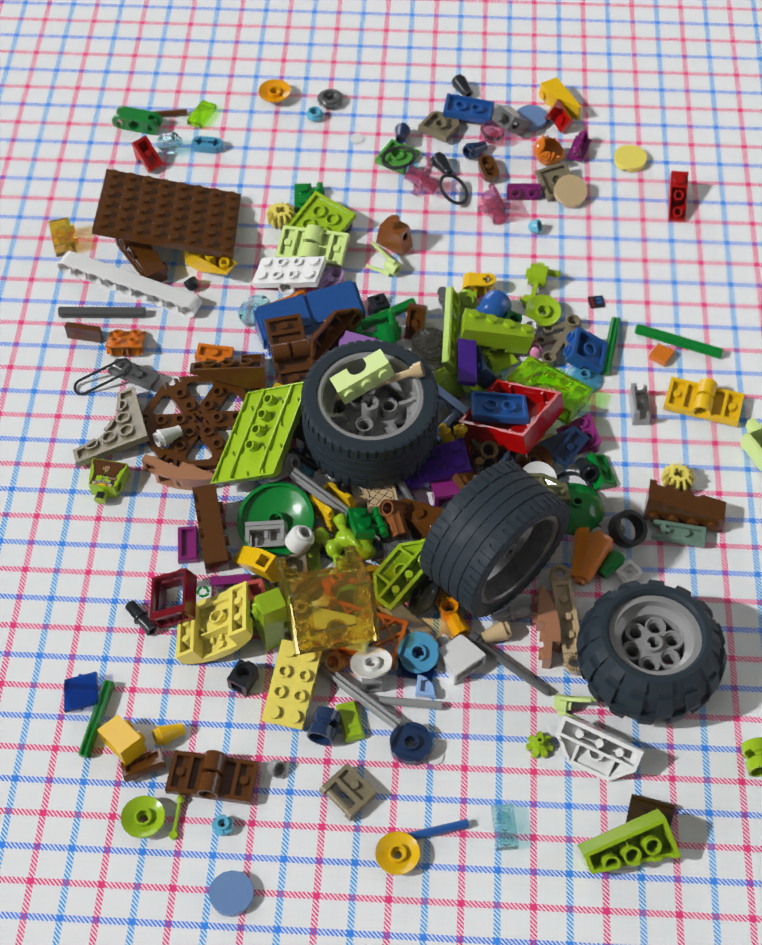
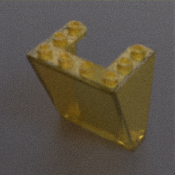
[274,545,380,655]

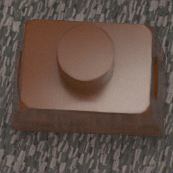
[376,215,413,257]

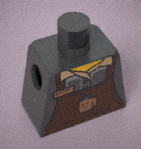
[492,105,531,136]

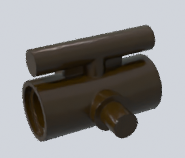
[469,438,500,471]

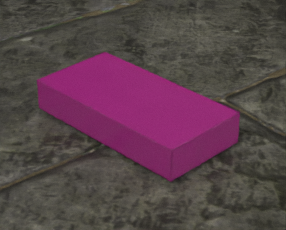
[178,526,198,564]

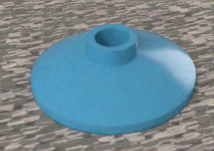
[565,366,602,395]

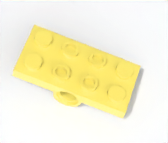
[261,639,323,731]

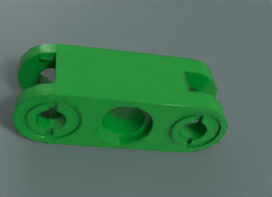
[112,106,163,135]

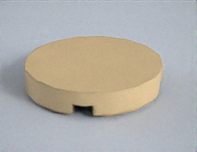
[554,174,588,208]

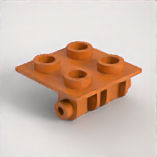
[105,329,147,356]

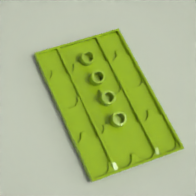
[210,381,304,486]

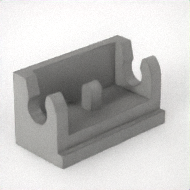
[629,383,651,425]
[245,520,288,548]

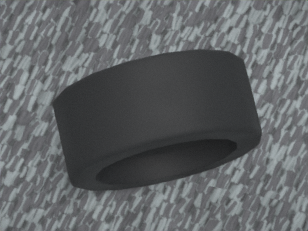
[608,509,648,549]

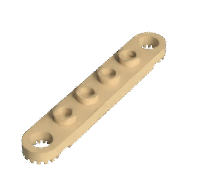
[549,564,580,675]

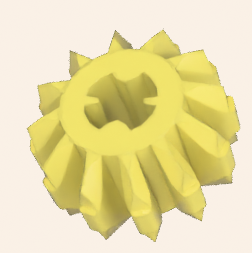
[266,201,295,230]
[661,461,695,492]

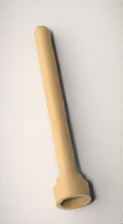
[334,361,425,400]

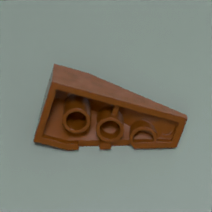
[190,353,266,390]

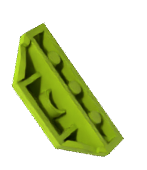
[373,538,427,611]

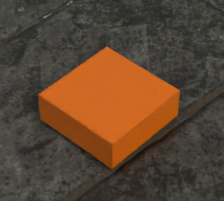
[649,343,674,367]

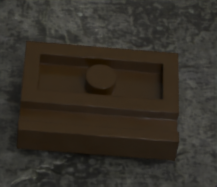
[625,794,675,829]

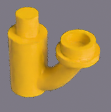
[438,423,468,444]

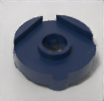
[390,722,432,765]

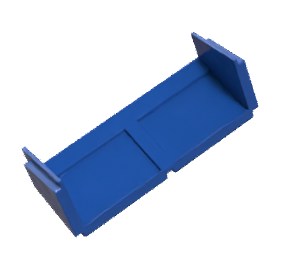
[253,280,365,355]

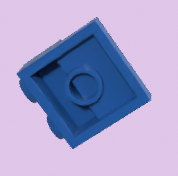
[563,326,608,374]

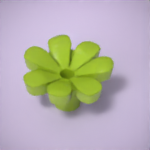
[525,731,554,759]

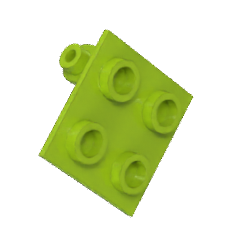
[480,346,518,373]

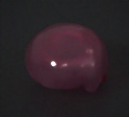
[480,121,505,144]

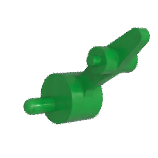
[353,309,403,344]

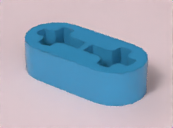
[192,136,223,154]

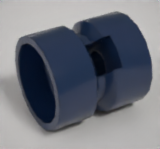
[307,706,342,746]

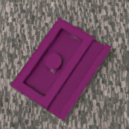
[209,573,252,589]

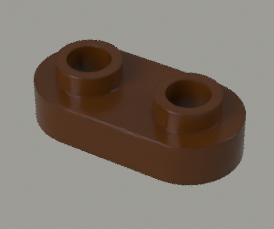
[478,154,499,183]

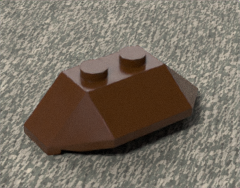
[309,307,365,366]

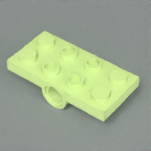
[275,224,350,268]

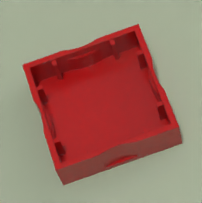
[458,379,565,455]

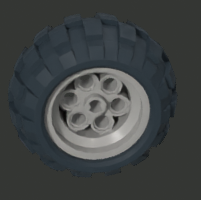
[576,579,727,725]

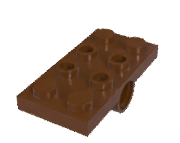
[264,313,312,385]
[165,750,259,805]

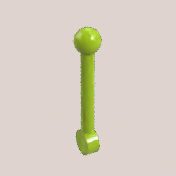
[169,795,185,840]

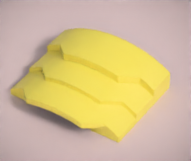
[176,581,253,664]

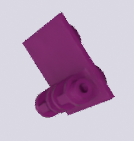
[556,413,602,455]

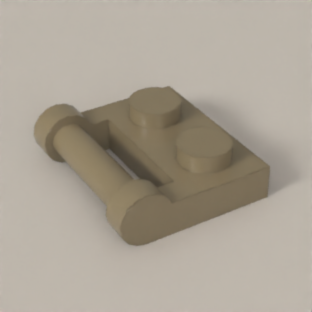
[319,763,377,821]

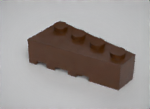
[115,238,168,283]
[192,484,232,574]
[401,498,443,540]

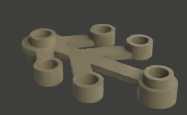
[535,314,582,368]

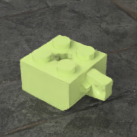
[740,418,762,472]

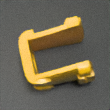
[310,482,357,534]

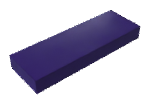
[457,338,477,387]

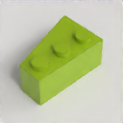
[250,587,288,651]

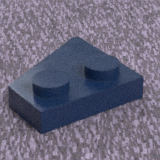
[537,426,589,468]

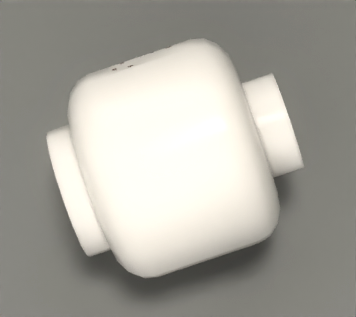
[285,525,315,555]

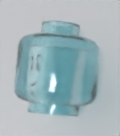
[157,132,183,154]

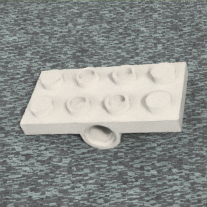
[252,256,327,295]

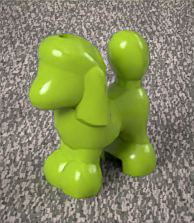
[314,513,377,572]

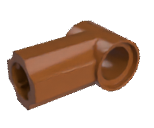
[379,499,409,539]

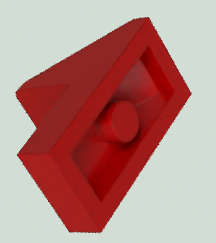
[545,99,574,134]
[132,135,164,173]

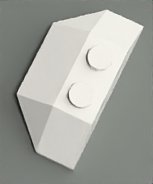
[555,715,644,781]

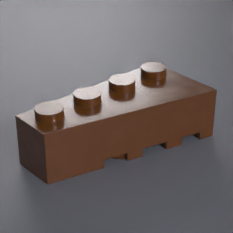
[643,479,726,532]

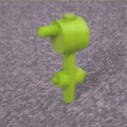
[519,262,561,306]

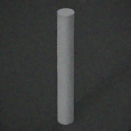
[379,696,442,710]

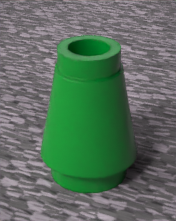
[597,549,626,579]

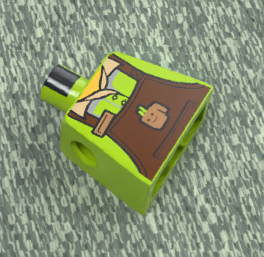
[89,458,130,504]

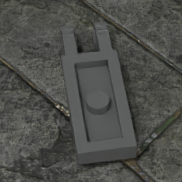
[108,358,160,391]

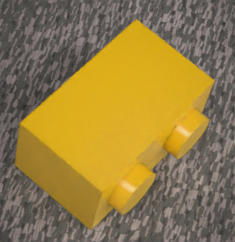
[97,714,147,766]

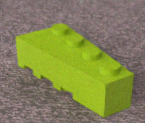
[458,308,535,354]
[577,809,681,874]

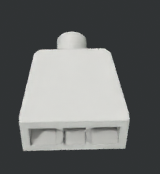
[437,633,486,685]

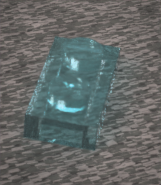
[491,804,519,851]

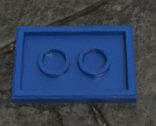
[442,93,494,125]
[469,390,530,425]

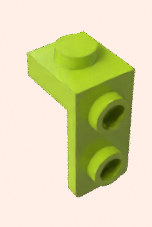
[458,289,478,319]

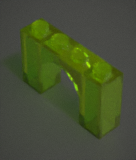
[507,355,593,425]

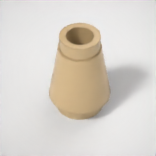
[480,621,512,644]

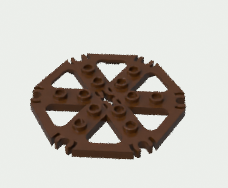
[142,376,246,470]

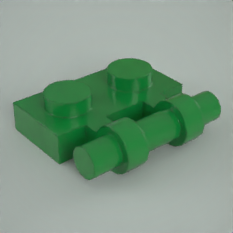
[294,182,325,213]
[346,507,389,539]

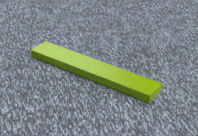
[442,286,460,375]

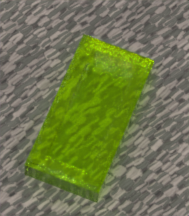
[187,100,217,129]

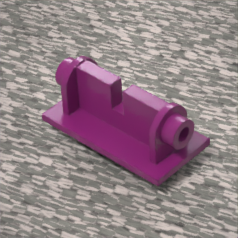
[567,130,592,162]
[506,183,541,200]

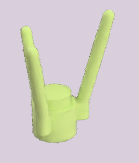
[366,241,402,277]
[553,693,597,720]

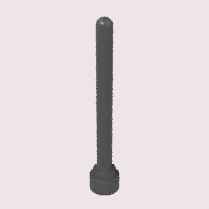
[467,631,552,696]

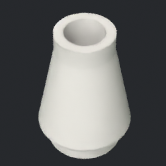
[153,425,183,447]

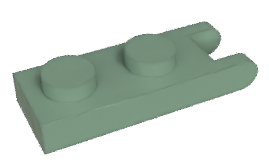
[651,520,707,548]

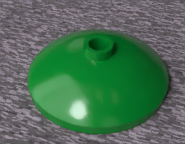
[565,483,604,536]

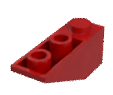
[668,171,688,222]

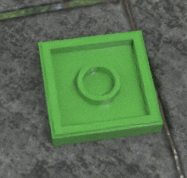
[375,139,420,175]

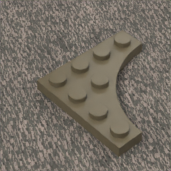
[73,386,150,468]

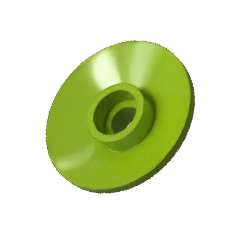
[525,295,561,327]
[121,796,165,838]

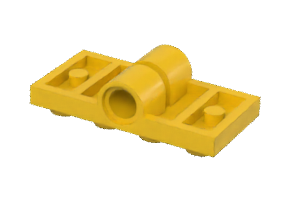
[663,377,745,427]

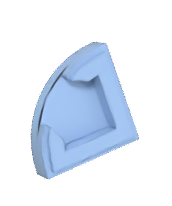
[415,675,436,699]

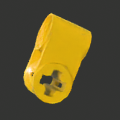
[462,272,496,296]

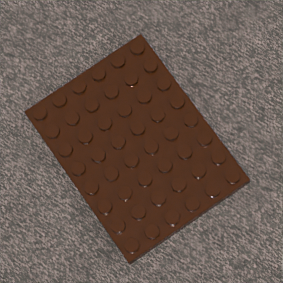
[92,169,241,260]

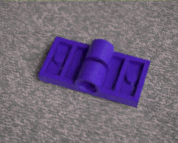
[396,438,473,495]

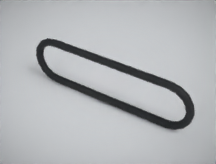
[73,358,132,395]

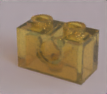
[48,217,79,257]

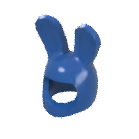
[460,289,512,320]

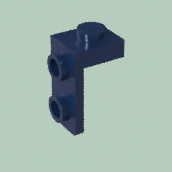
[476,345,499,390]

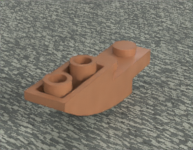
[142,454,218,490]
[532,586,561,669]

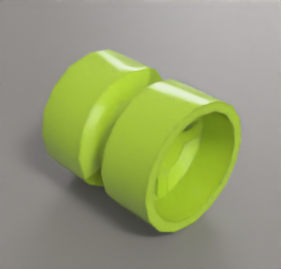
[741,737,762,777]

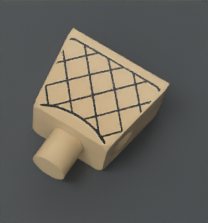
[353,483,398,513]

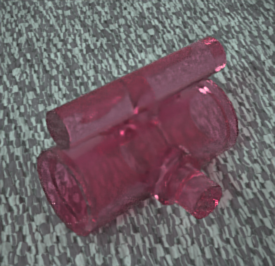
[404,163,439,196]
[477,183,511,225]

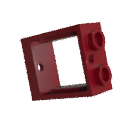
[149,568,197,629]

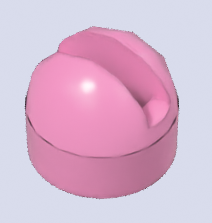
[528,343,542,359]

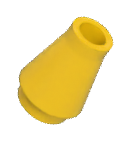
[152,723,185,746]

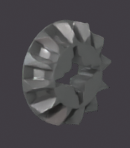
[317,89,343,110]

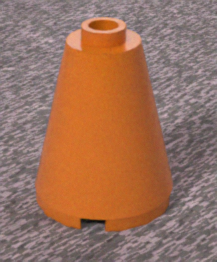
[570,527,614,586]

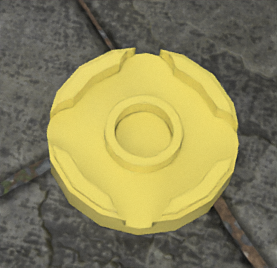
[613,145,647,172]

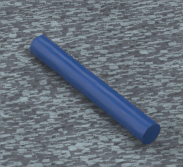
[407,819,469,840]

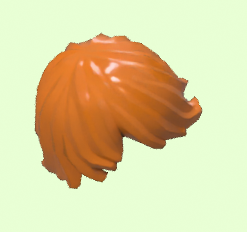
[533,134,565,166]

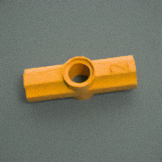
[435,586,470,638]

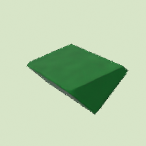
[585,453,617,491]

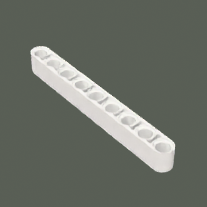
[57,251,202,318]

